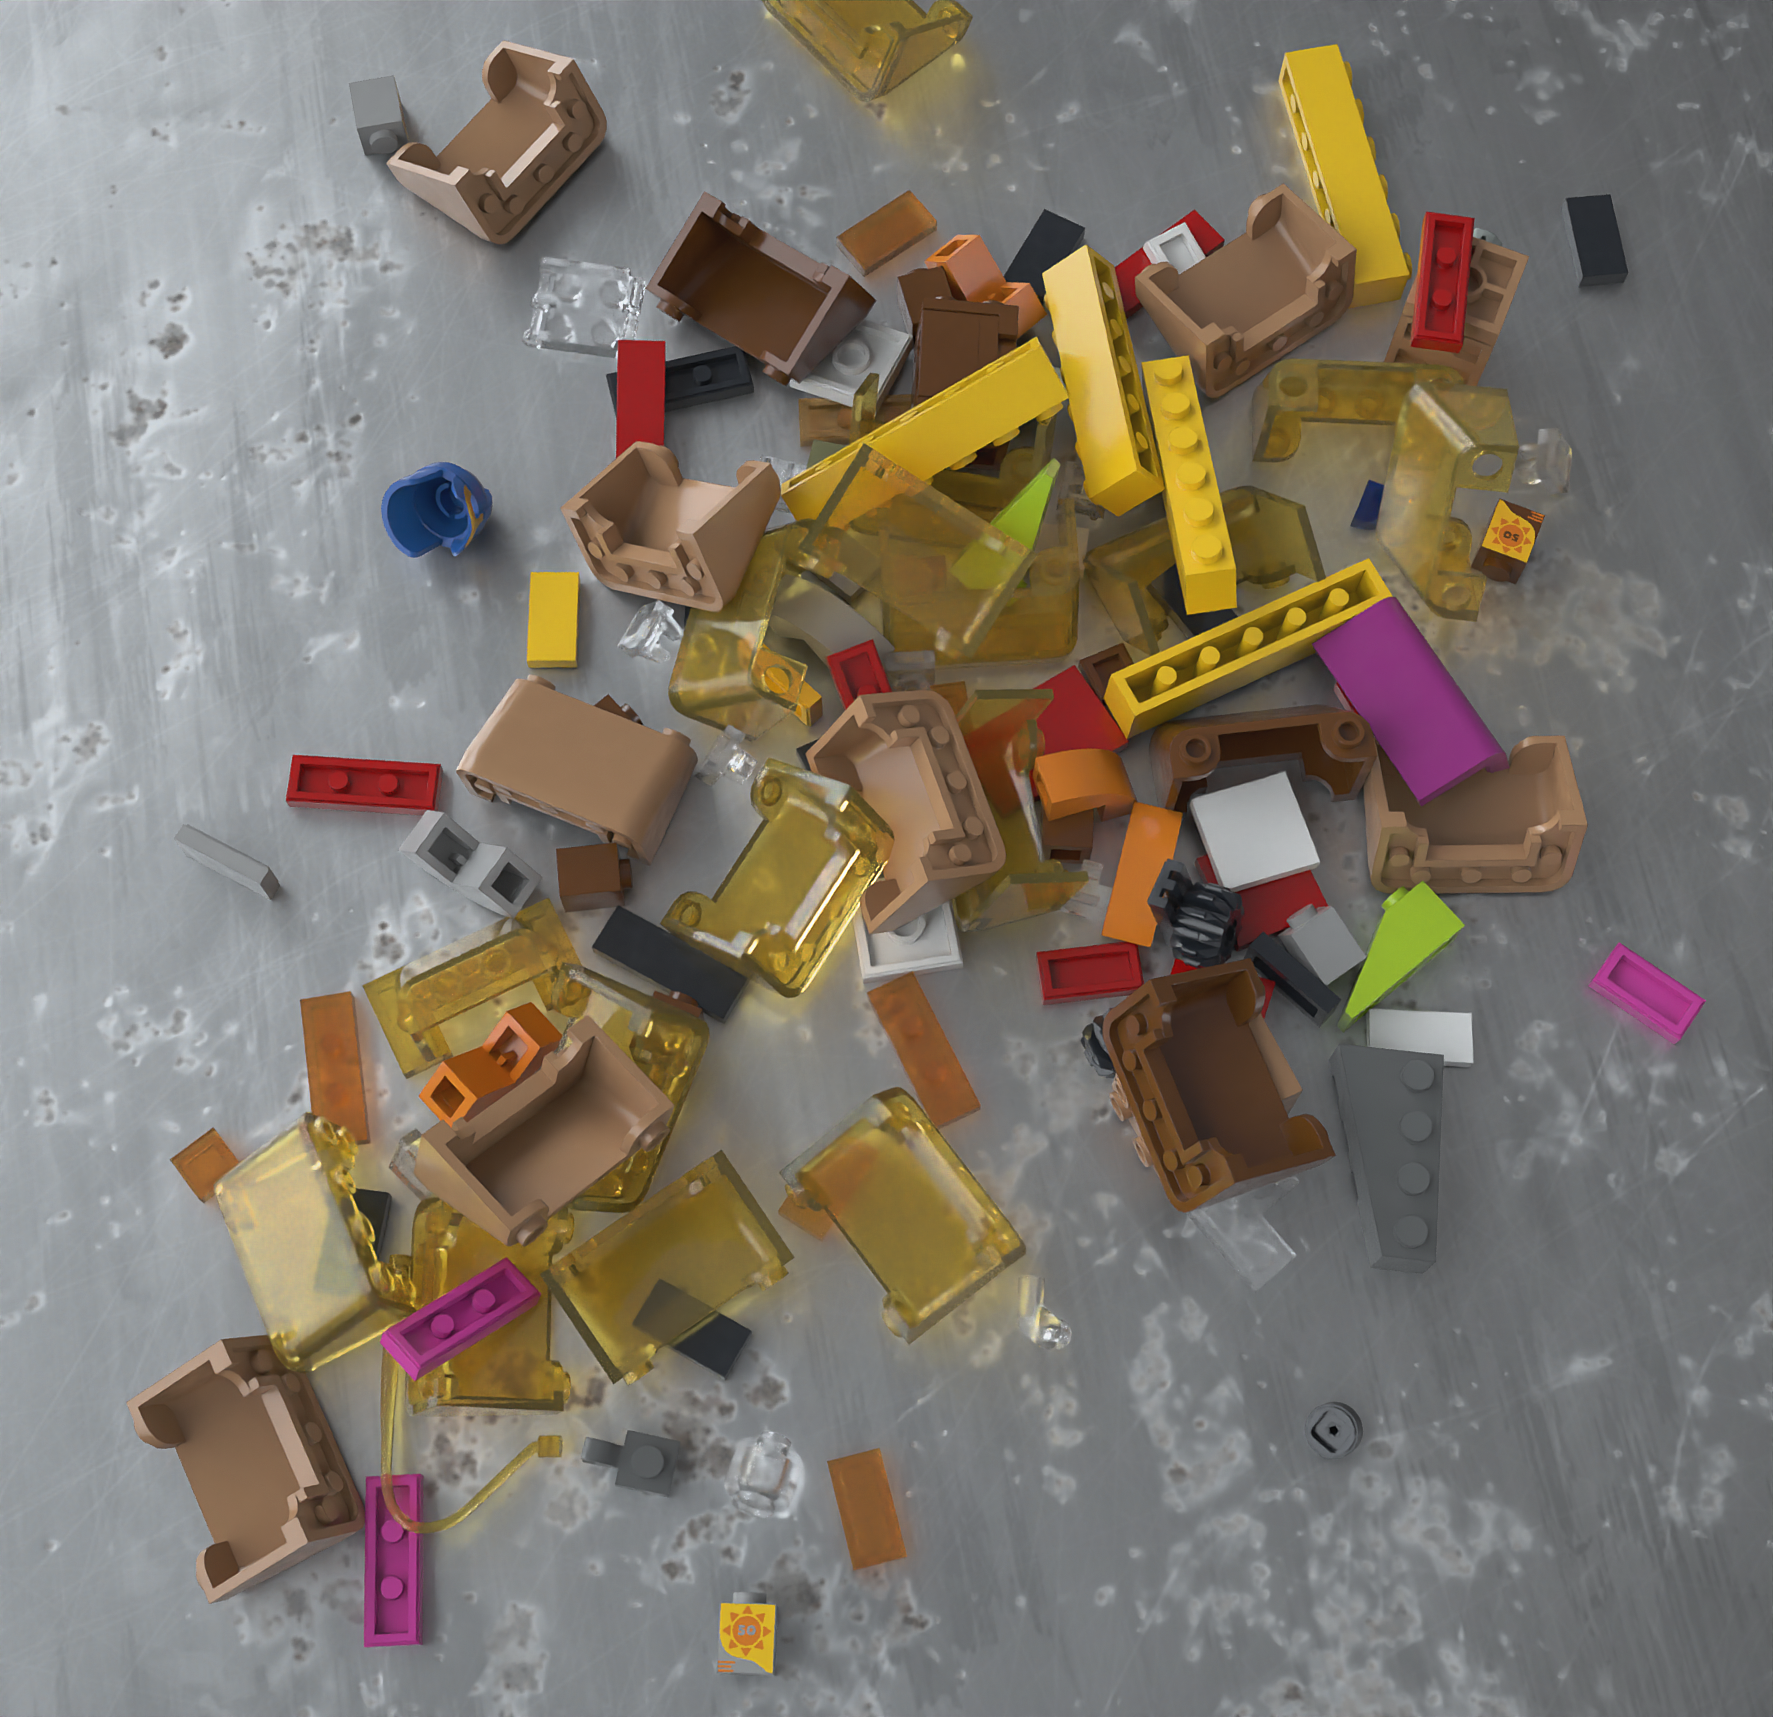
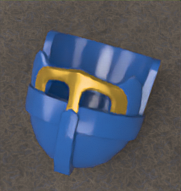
[381,462,493,558]

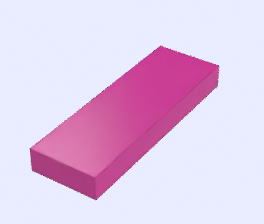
[380,1257,541,1381]
[364,1474,423,1648]

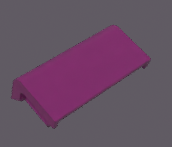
[1312,597,1510,806]

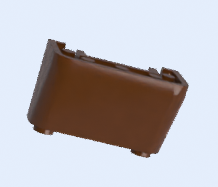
[645,191,877,387]
[1149,704,1377,819]
[1103,958,1336,1213]

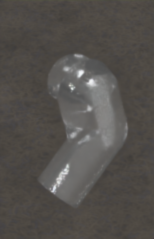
[1017,1276,1072,1350]

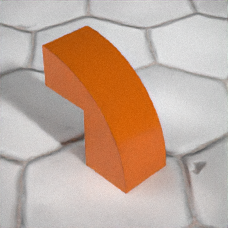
[924,235,1048,339]
[1032,749,1138,822]
[1101,801,1183,948]
[419,1002,565,1128]

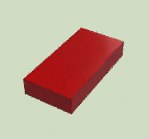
[1036,942,1144,1005]

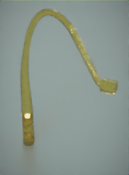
[380,1254,563,1534]

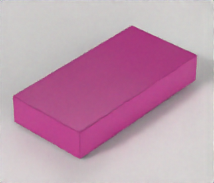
[1588,942,1706,1045]

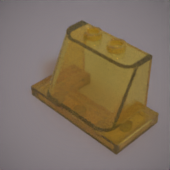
[362,898,593,1079]

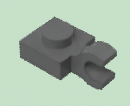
[581,1430,681,1498]

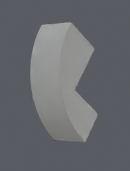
[756,575,895,668]
[398,810,543,918]

